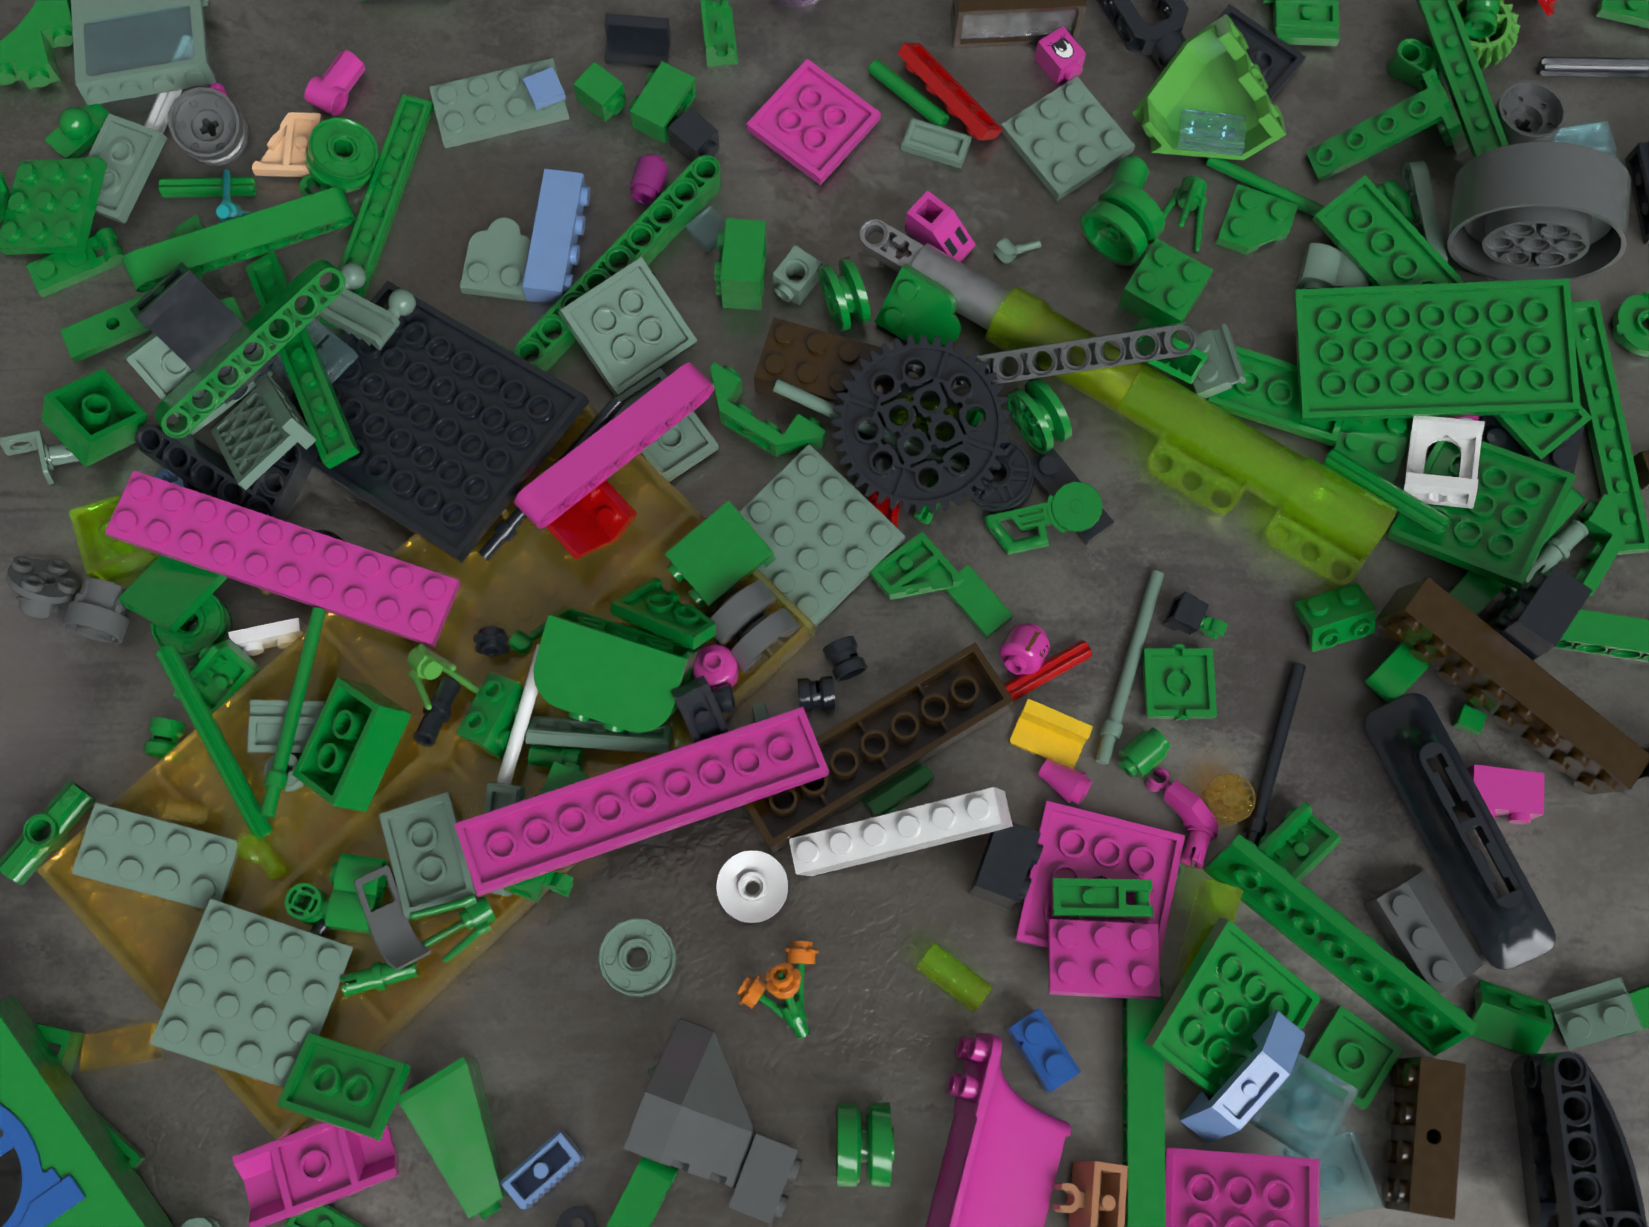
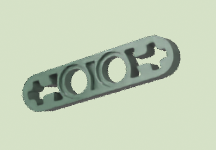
[1402,160,1448,263]

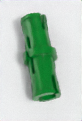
[340,961,420,998]

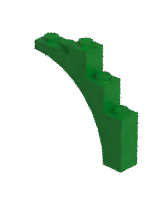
[0,0,73,89]

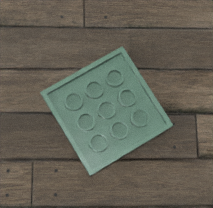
[739,444,905,634]
[150,899,353,1088]

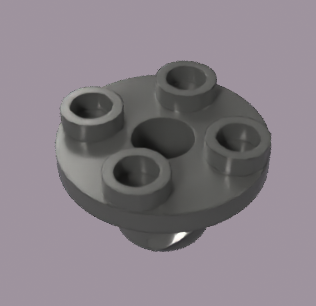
[6,556,81,618]

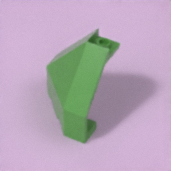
[1132,14,1286,160]

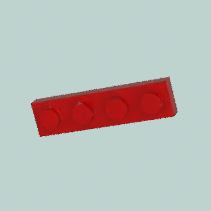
[897,43,1003,140]

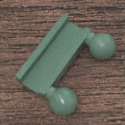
[319,263,416,350]

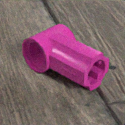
[304,50,366,117]

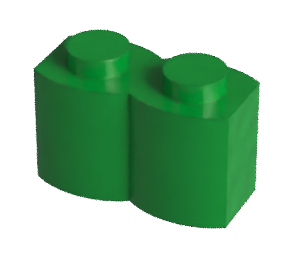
[322,853,390,935]

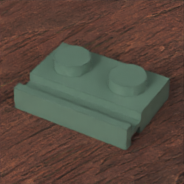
[1186,323,1247,400]
[248,700,325,754]
[1548,976,1643,1050]

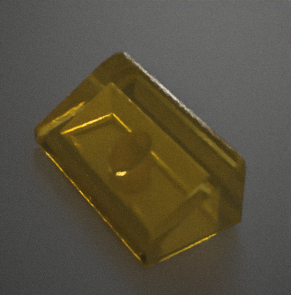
[80,1022,163,1072]

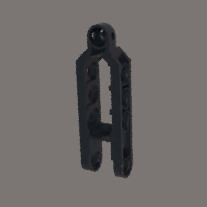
[1097,0,1189,71]

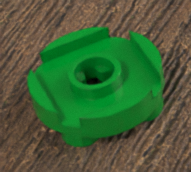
[1611,292,1649,359]

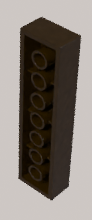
[1375,577,1649,795]
[742,642,1014,854]

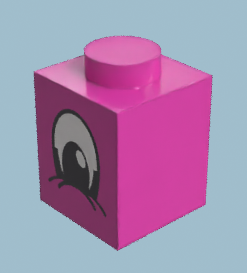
[1034,26,1086,86]

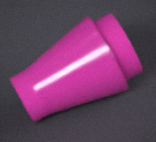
[1038,758,1093,805]

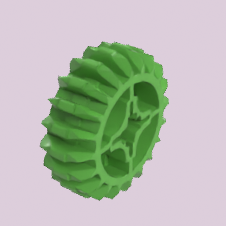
[1455,0,1520,70]

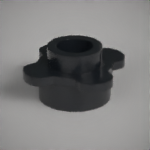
[473,626,510,657]

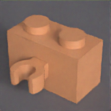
[1053,1161,1128,1227]

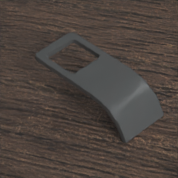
[353,866,430,971]

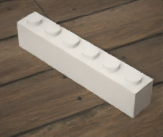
[789,787,1013,876]

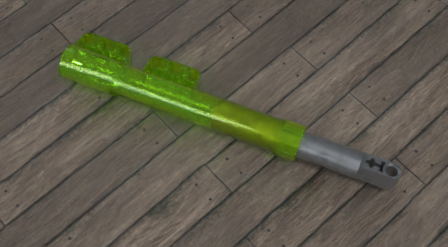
[860,219,1398,587]

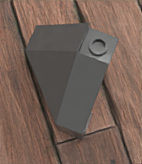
[623,1018,756,1188]

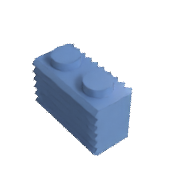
[500,1130,585,1209]

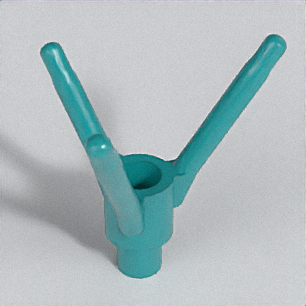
[216,169,254,223]

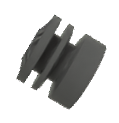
[1494,81,1567,145]
[168,87,249,166]

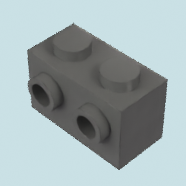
[729,1133,802,1224]

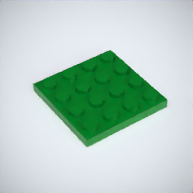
[1388,441,1577,589]
[1144,917,1321,1122]

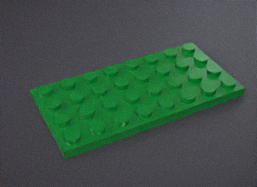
[1293,278,1581,422]

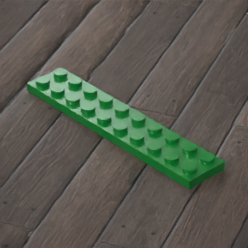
[1313,175,1592,461]

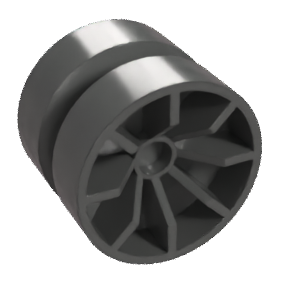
[711,580,801,674]

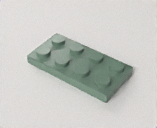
[429,58,569,148]
[71,802,242,909]

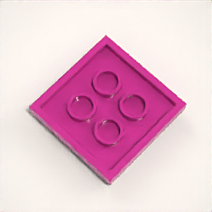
[746,59,881,185]

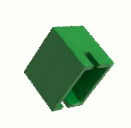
[1452,705,1487,736]

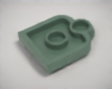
[460,218,531,301]

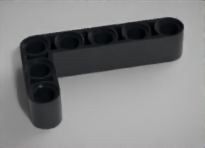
[136,423,318,521]

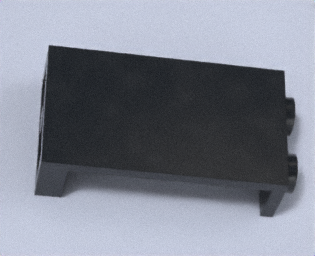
[130,262,277,405]

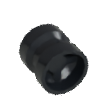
[823,636,868,682]
[797,676,835,713]

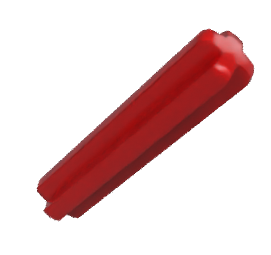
[1003,640,1092,701]

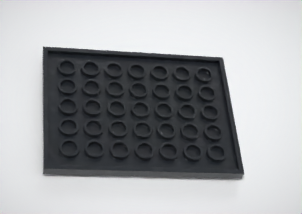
[268,281,590,563]

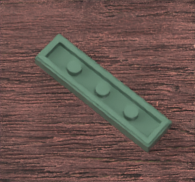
[526,716,673,753]

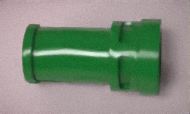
[528,744,583,768]

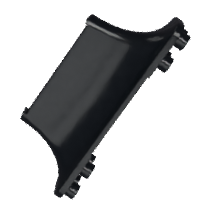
[1364,693,1556,970]

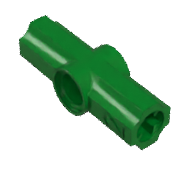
[0,780,96,886]

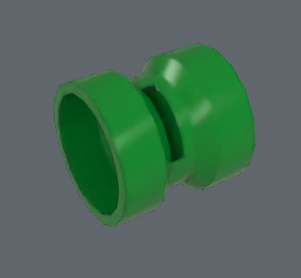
[1464,0,1500,39]
[142,717,187,760]
[285,883,329,925]

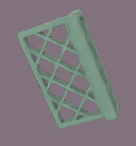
[210,374,316,490]

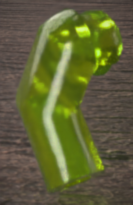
[236,834,286,880]

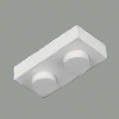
[228,618,307,656]

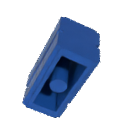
[1005,1008,1081,1093]

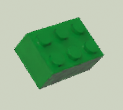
[292,677,412,812]

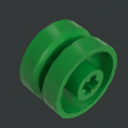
[1080,181,1166,266]
[836,1102,894,1187]

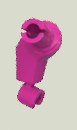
[1145,768,1218,869]

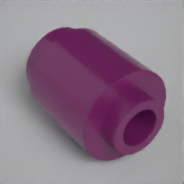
[629,154,669,205]

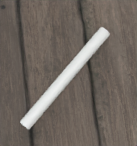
[496,644,540,784]

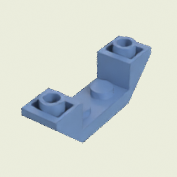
[1179,1009,1306,1144]

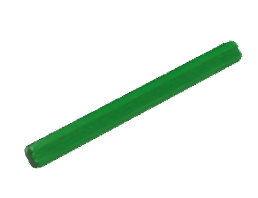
[156,644,273,840]

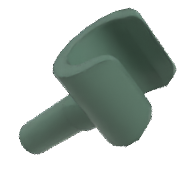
[994,238,1041,264]

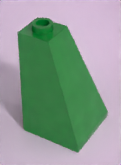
[397,1057,508,1220]

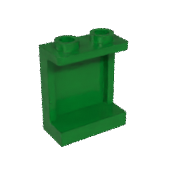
[665,500,776,612]

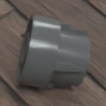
[61,578,129,644]

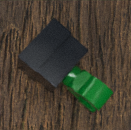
[1163,591,1228,640]

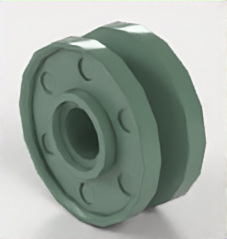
[598,918,676,997]

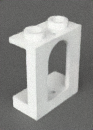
[1404,416,1485,509]

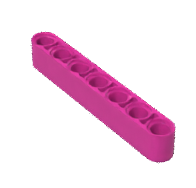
[514,362,715,529]

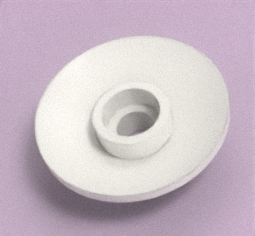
[716,851,788,923]

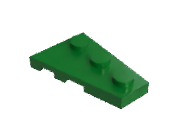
[611,576,716,650]

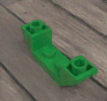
[710,362,826,457]
[1573,494,1624,599]

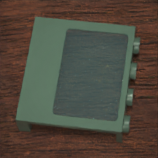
[71,0,216,105]

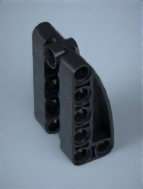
[1511,1051,1647,1227]

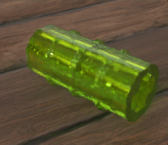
[916,942,993,1012]

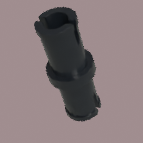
[413,677,461,747]

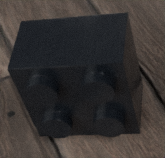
[969,822,1044,909]

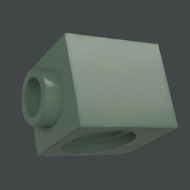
[772,245,822,306]

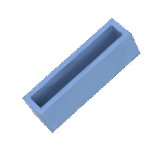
[522,168,591,305]

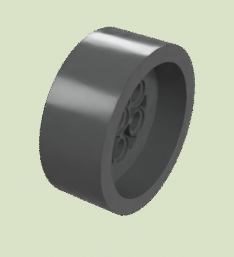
[1447,142,1631,281]

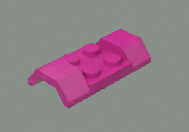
[232,1122,399,1227]

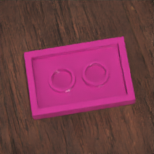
[1048,919,1161,1000]

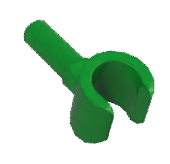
[509,621,546,655]

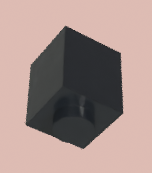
[668,107,719,163]

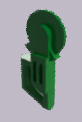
[984,482,1102,555]

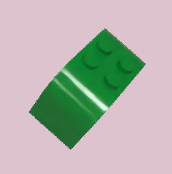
[533,606,699,733]

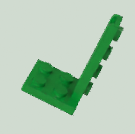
[1306,68,1469,181]

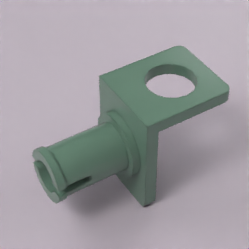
[0,430,79,485]

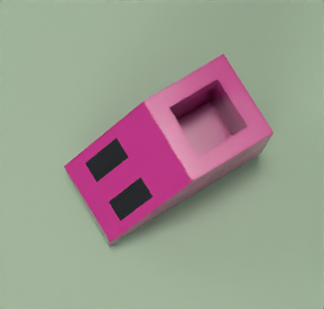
[904,190,975,262]

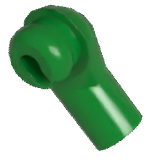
[1376,180,1414,222]

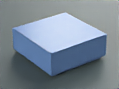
[523,67,566,111]

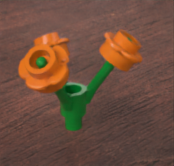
[736,941,819,1038]

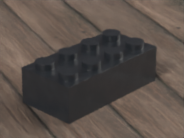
[1486,565,1593,660]

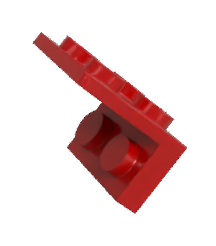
[546,480,637,559]

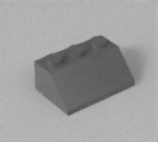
[1364,870,1483,994]

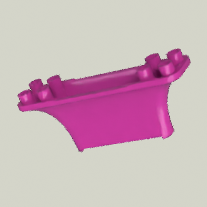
[925,1033,1071,1227]

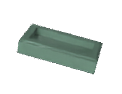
[901,118,972,169]

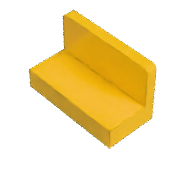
[1009,698,1093,768]

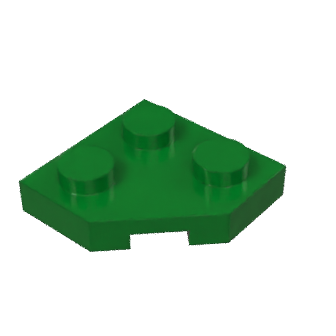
[1215,184,1299,254]

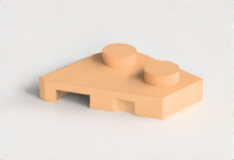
[252,112,324,177]

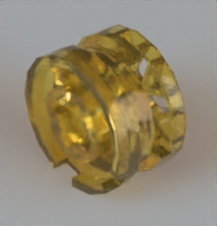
[1201,773,1256,827]

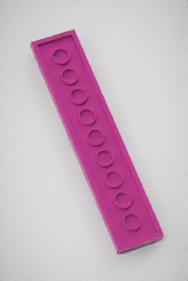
[104,470,461,648]
[454,707,829,897]

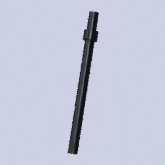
[478,396,624,561]
[1243,663,1306,847]

